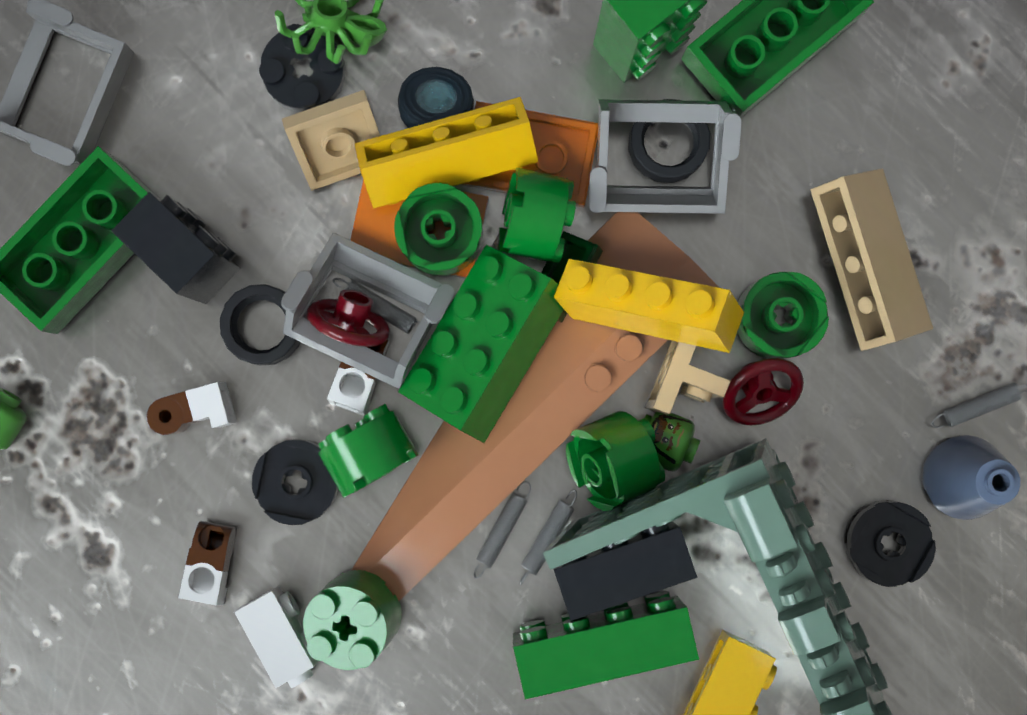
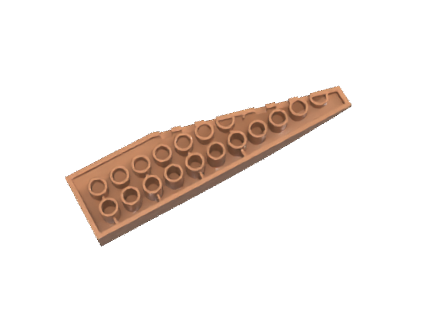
[352,212,720,601]

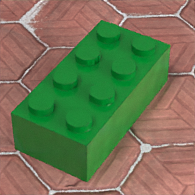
[593,0,707,83]
[681,0,874,118]
[0,146,155,334]
[398,244,564,443]
[513,591,699,700]

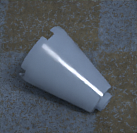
[922,435,1020,520]

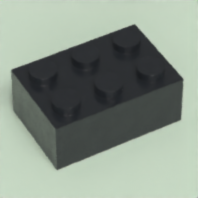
[111,192,241,304]
[553,521,698,621]

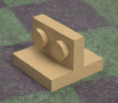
[282,90,380,191]
[645,340,730,414]

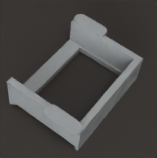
[0,0,134,166]
[589,99,742,214]
[281,232,455,389]

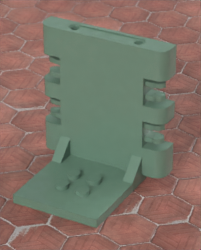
[543,438,892,715]

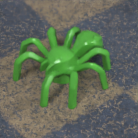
[275,0,387,64]

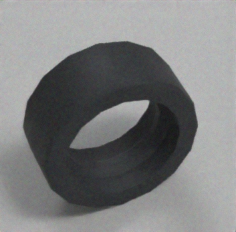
[628,99,711,183]
[220,284,300,365]

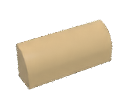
[810,168,933,351]

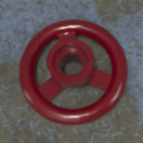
[307,290,390,347]
[722,358,804,426]

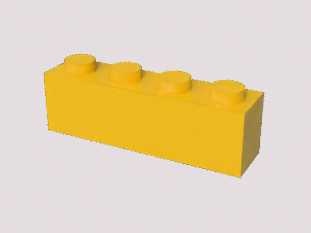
[354,97,538,209]
[554,259,744,353]
[683,630,777,715]

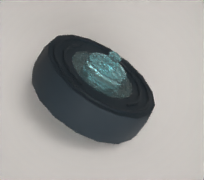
[398,66,474,128]

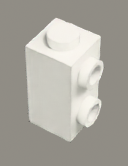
[234,586,318,688]

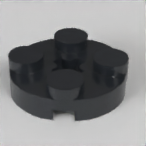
[259,24,345,111]
[252,440,338,525]
[846,501,936,587]

